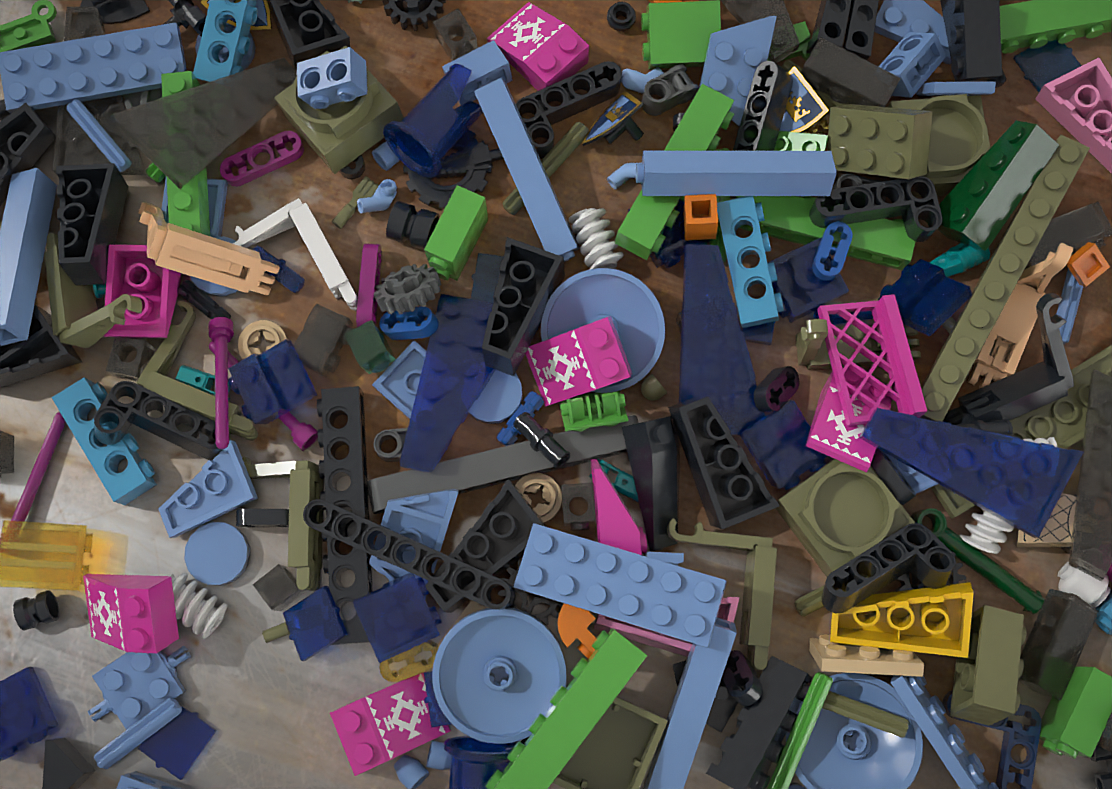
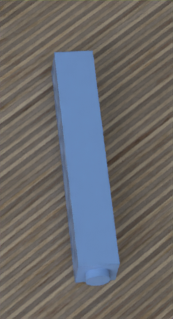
[474,78,580,262]
[636,151,837,196]
[0,168,57,346]
[643,617,737,789]

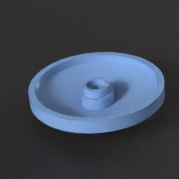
[541,268,665,393]
[432,608,566,744]
[786,673,923,789]

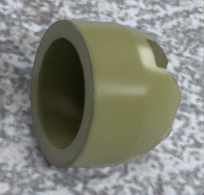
[641,374,667,401]

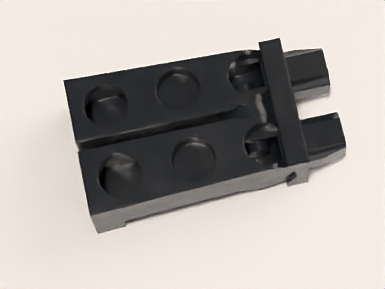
[806,0,879,69]

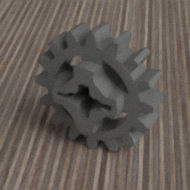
[374,264,442,315]

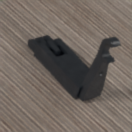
[943,293,1074,425]

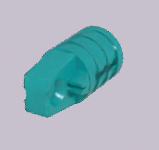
[930,243,990,279]

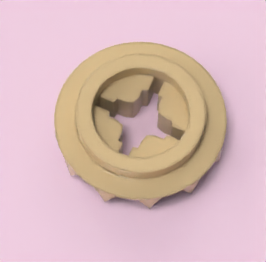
[238,320,288,369]
[515,473,562,522]

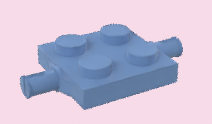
[88,646,191,730]

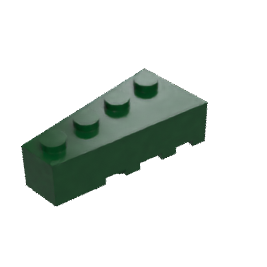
[937,120,1059,251]

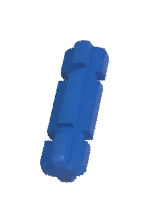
[497,391,544,446]

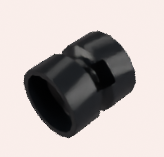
[386,201,440,250]

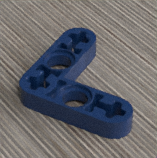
[942,690,1042,789]

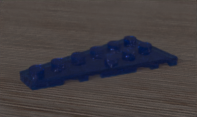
[679,244,772,435]
[400,294,496,472]
[859,408,1083,538]

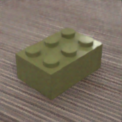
[827,104,933,179]
[950,605,1026,726]

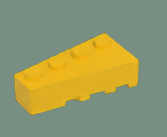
[830,582,974,658]

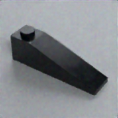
[622,415,680,551]

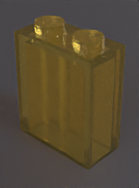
[0,520,93,591]

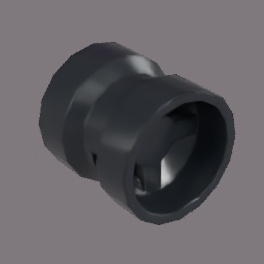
[13,590,60,631]

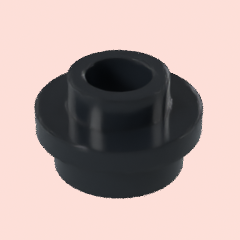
[607,1,636,31]

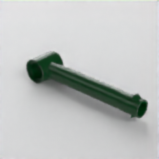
[910,508,1045,614]

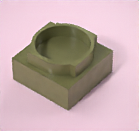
[274,45,405,174]
[888,94,990,198]
[775,459,915,577]
[552,697,668,789]

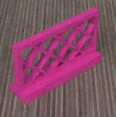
[817,295,927,426]

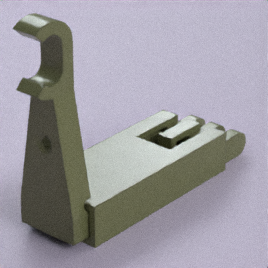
[44,232,142,349]
[136,301,258,441]
[795,319,921,370]
[242,456,324,591]
[667,518,777,670]

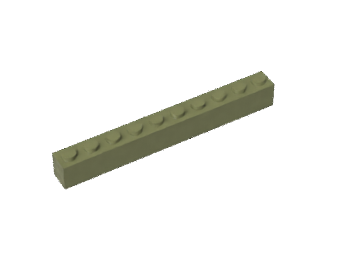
[919,134,1090,427]

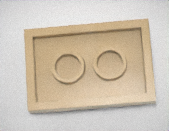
[809,634,924,677]

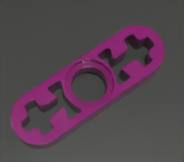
[220,131,304,187]
[356,243,382,330]

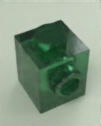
[345,320,396,374]

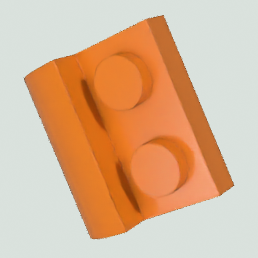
[558,604,596,659]

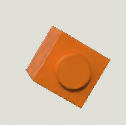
[683,194,718,240]

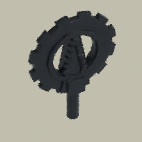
[403,126,504,209]

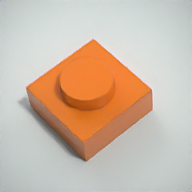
[1066,242,1110,287]

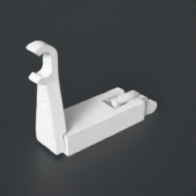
[232,198,358,311]

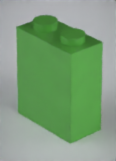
[641,0,721,69]
[424,185,489,281]
[1039,666,1112,759]

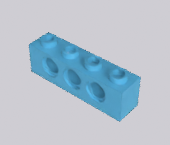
[193,0,258,89]
[717,196,784,328]
[52,377,157,505]

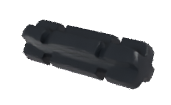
[178,280,231,319]

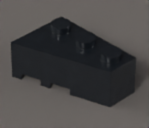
[940,0,1002,82]
[0,305,82,388]

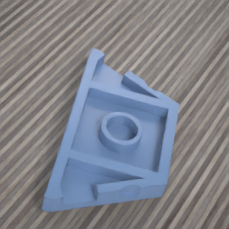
[699,16,777,126]
[369,489,459,609]

